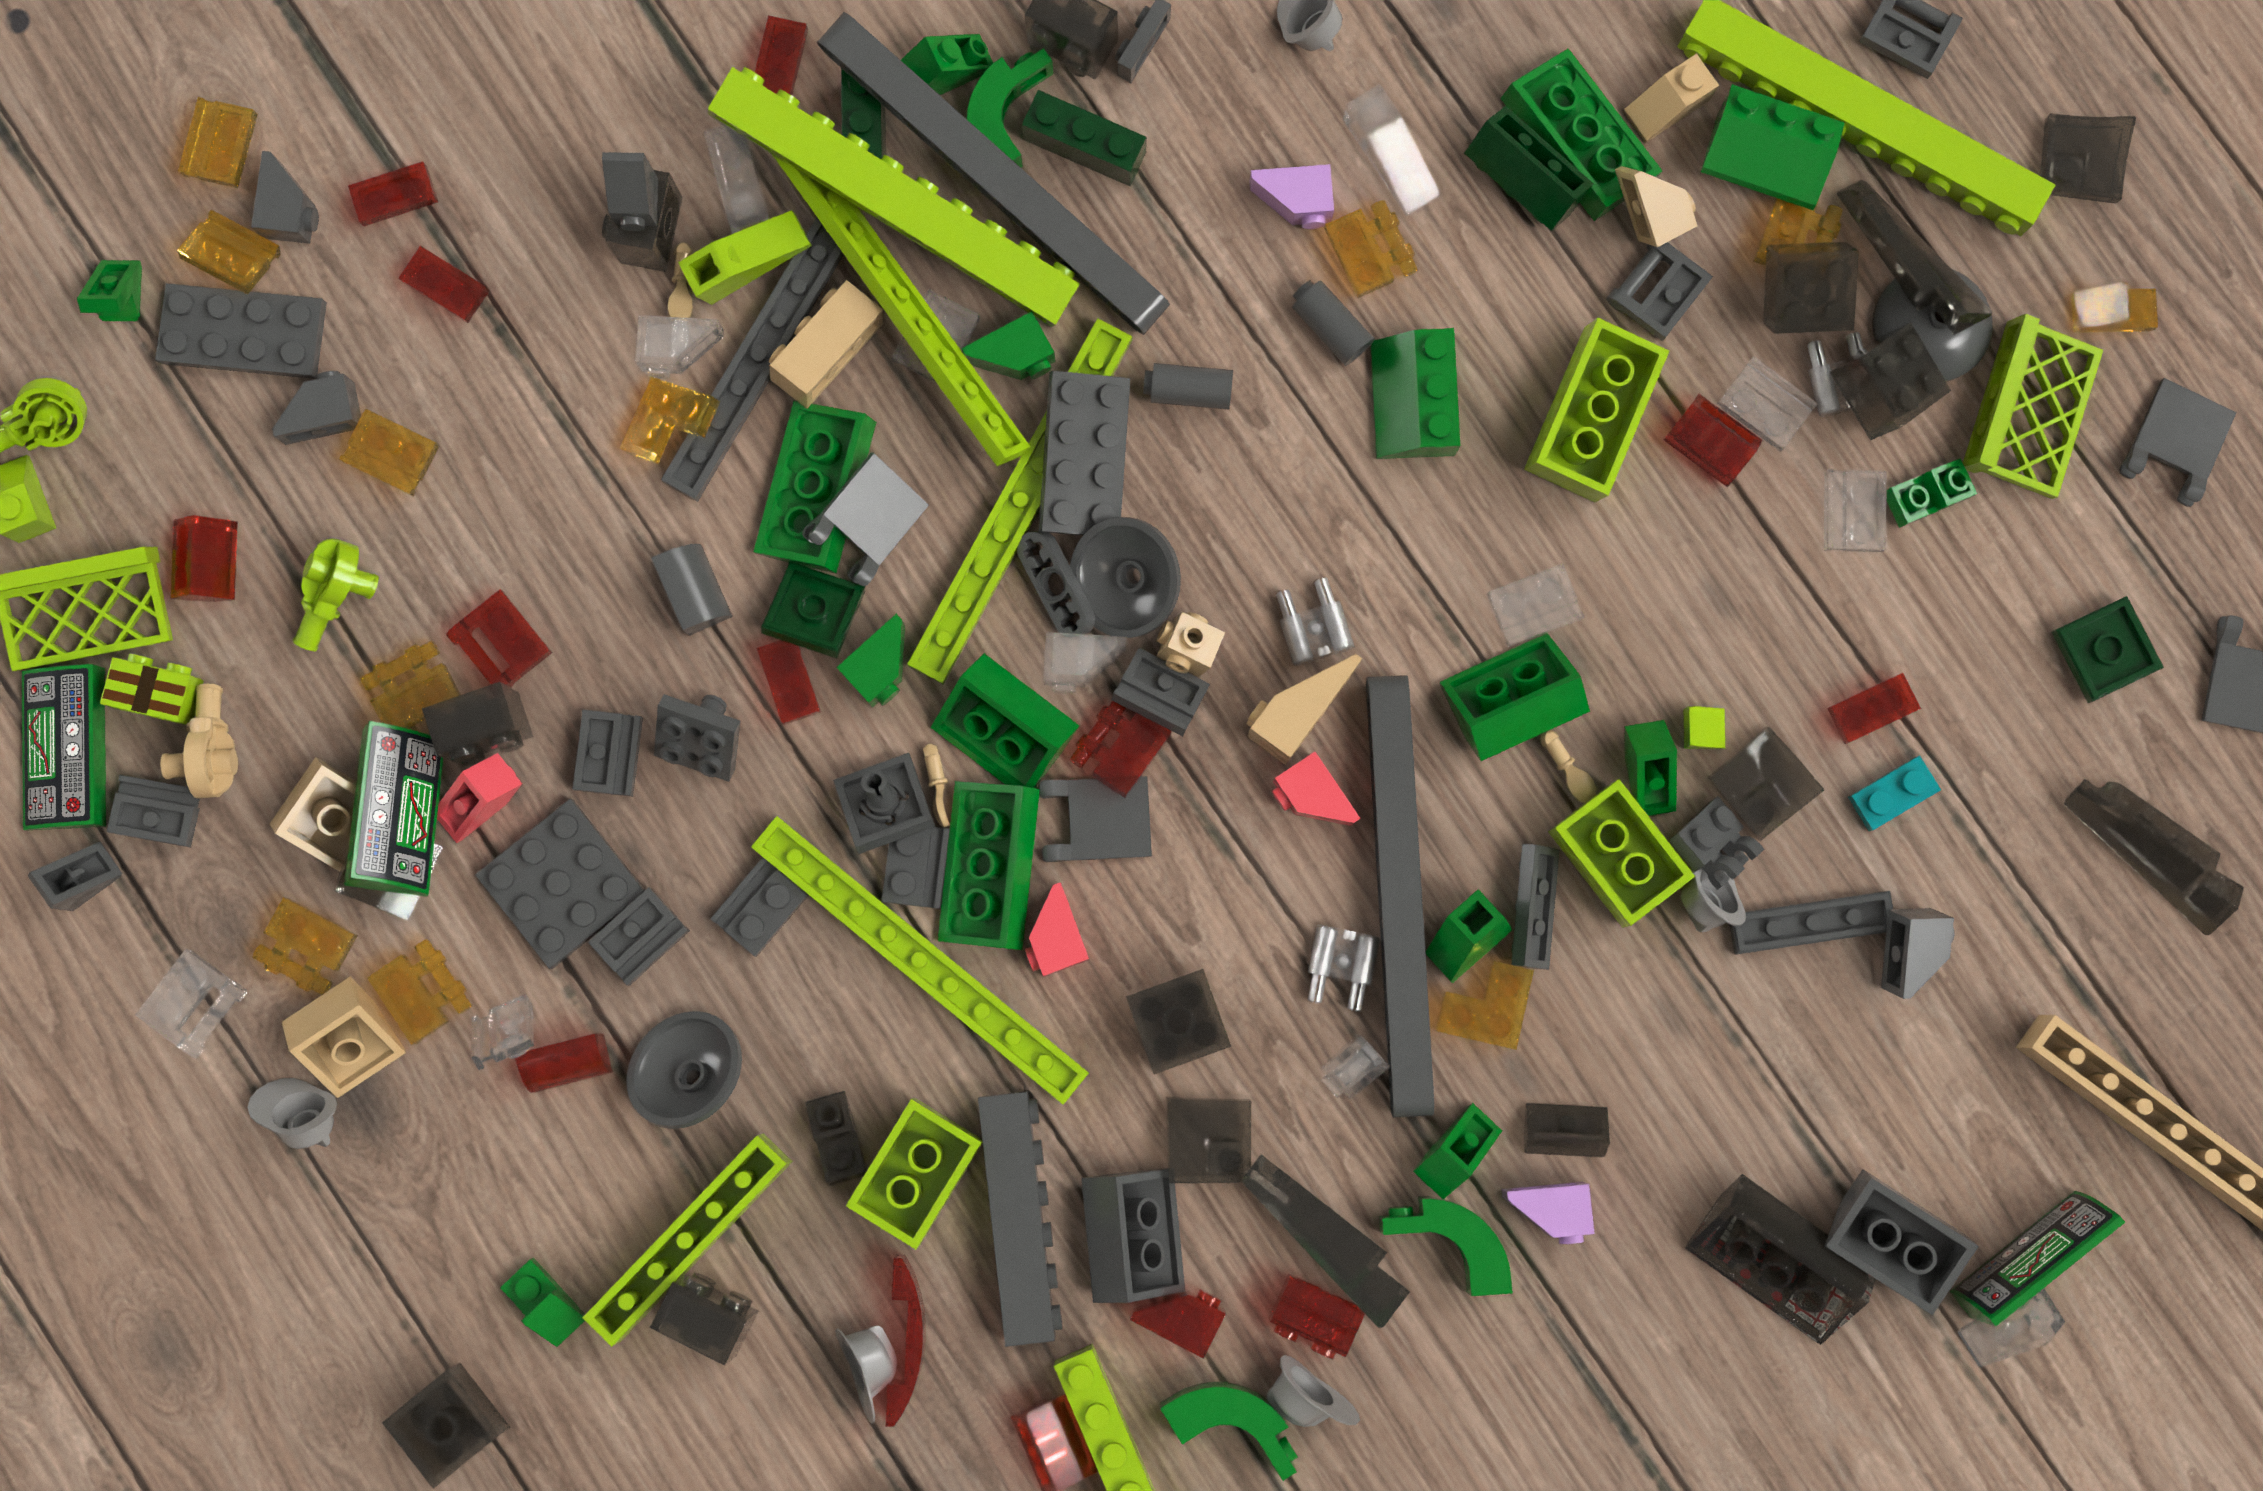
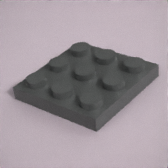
[475,799,645,969]

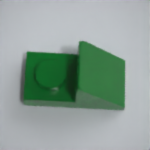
[77,260,142,321]
[500,1258,585,1347]

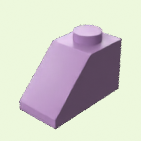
[1250,164,1334,229]
[1502,1182,1594,1244]

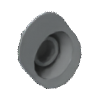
[1277,0,1343,51]
[1681,851,1746,933]
[247,1078,337,1149]
[835,1326,897,1424]
[1267,1355,1360,1427]

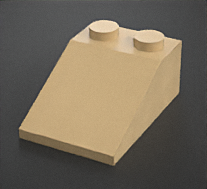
[1246,654,1362,765]
[270,757,383,895]

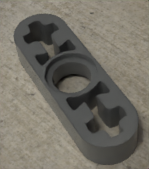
[1017,531,1095,638]

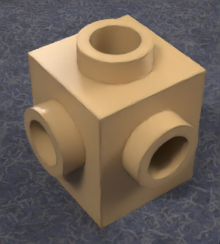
[1156,612,1225,677]

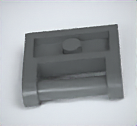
[1859,0,1963,79]
[1606,242,1713,341]

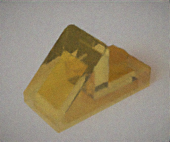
[2072,282,2158,332]

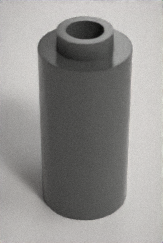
[1292,280,1375,366]
[1143,363,1233,410]

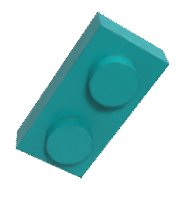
[1848,756,1941,831]

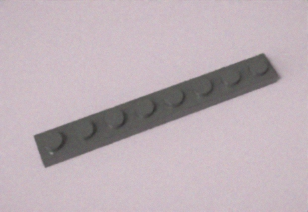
[661,217,844,502]

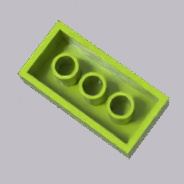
[1524,318,1669,502]

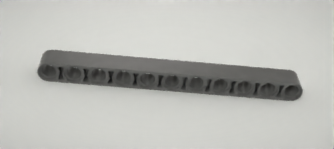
[817,12,1170,335]
[1366,675,1434,1118]

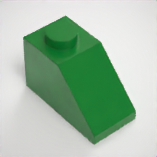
[962,311,1056,380]
[836,613,905,708]
[1624,720,1677,816]
[1413,1103,1503,1200]

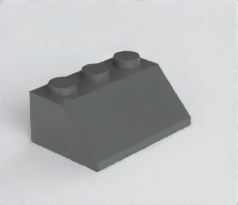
[1081,1168,1185,1303]
[1825,1169,1979,1315]

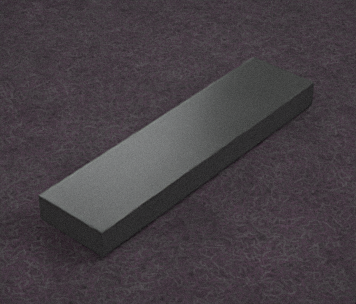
[1729,891,1893,955]

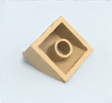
[282,976,406,1098]

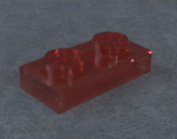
[755,15,808,95]
[348,161,438,226]
[399,246,490,323]
[757,640,821,725]
[1827,673,1921,744]

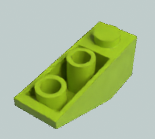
[678,210,812,305]

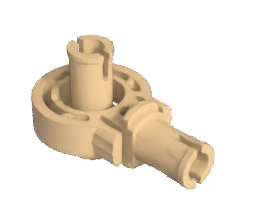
[160,684,238,798]

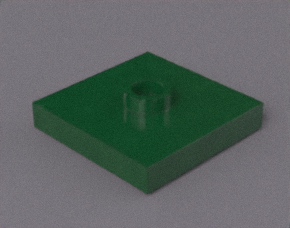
[761,562,865,659]
[2051,596,2164,703]

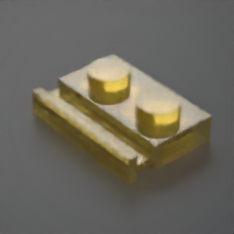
[178,97,258,188]
[177,210,281,294]
[339,409,440,497]

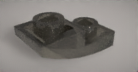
[805,1091,867,1186]

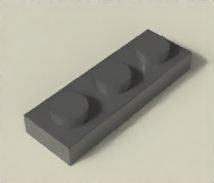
[1511,844,1560,970]

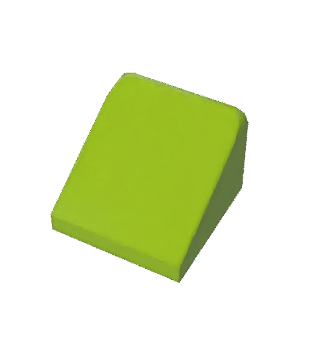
[1683,706,1725,749]

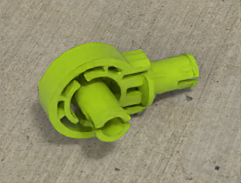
[0,378,87,453]
[292,538,379,652]

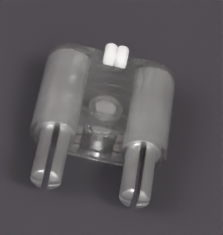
[1807,332,1882,417]
[1276,578,1355,666]
[1308,925,1380,1012]

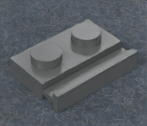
[1111,648,1210,737]
[572,710,643,797]
[106,775,200,848]
[882,822,950,909]
[710,857,809,957]
[588,887,690,986]

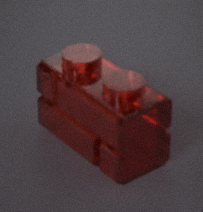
[1269,1274,1366,1360]

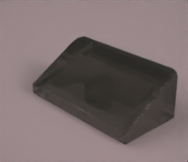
[1524,1103,1610,1157]

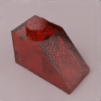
[1130,1289,1226,1359]

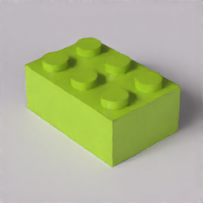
[1548,779,1695,928]
[846,1098,983,1250]

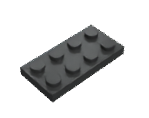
[155,283,327,379]
[1039,371,1131,535]

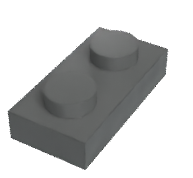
[1115,0,1171,83]

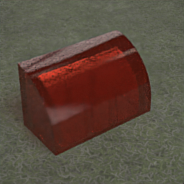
[1664,393,1763,488]
[170,515,238,602]
[514,1034,613,1093]
[1011,1394,1098,1491]

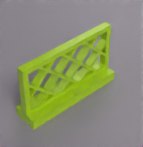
[1963,314,2103,499]
[0,546,173,671]

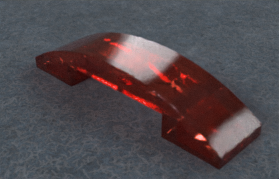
[885,1255,926,1427]

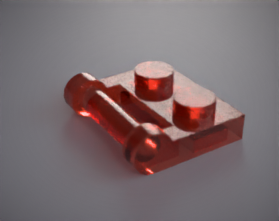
[446,589,553,697]

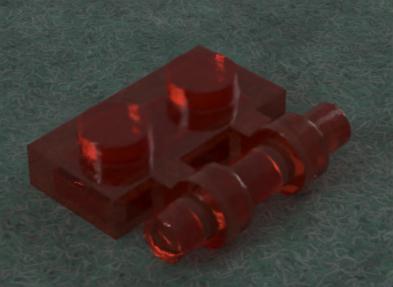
[1070,701,1172,798]

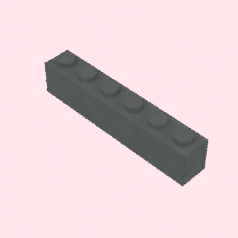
[978,1091,1063,1347]

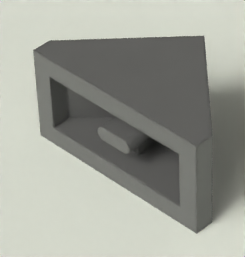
[28,842,123,911]

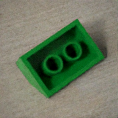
[1701,84,1845,210]
[1370,328,1461,459]
[1440,633,1590,761]
[930,653,1080,788]

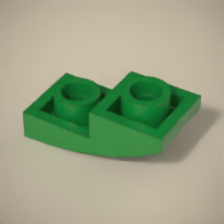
[1882,458,1978,528]

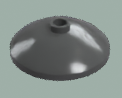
[1872,266,1993,383]
[1070,517,1181,638]
[626,1011,742,1129]

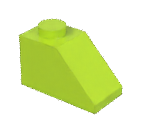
[0,455,56,543]

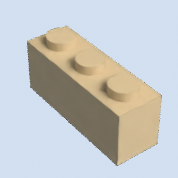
[769,280,884,409]

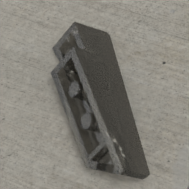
[1837,180,1992,335]
[2064,779,2244,935]
[1242,1154,1410,1328]

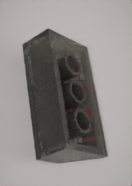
[1685,1174,1876,1345]

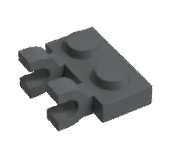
[1668,796,1764,890]

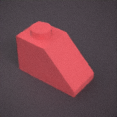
[1272,752,1361,826]
[437,753,522,843]
[1025,882,1089,977]

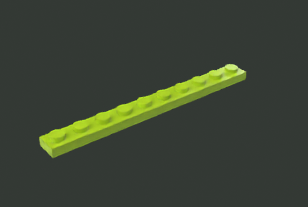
[772,154,1031,467]
[907,318,1132,685]
[751,816,1089,1105]

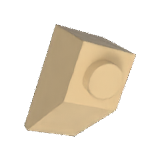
[1623,53,1719,143]
[1615,166,1697,247]

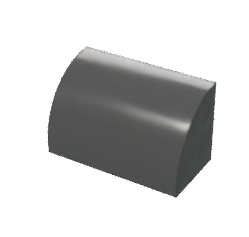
[651,544,733,636]

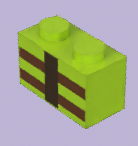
[100,653,204,725]

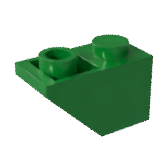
[901,34,993,95]
[1425,889,1513,984]

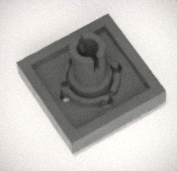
[654,694,741,782]
[833,753,935,854]

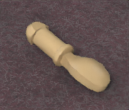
[667,242,693,324]
[1540,729,1597,803]
[923,744,950,828]

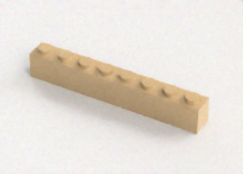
[2015,1015,2263,1231]

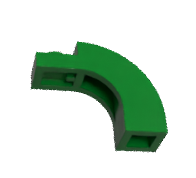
[967,48,1054,168]
[1379,1196,1513,1296]
[1160,1382,1298,1481]

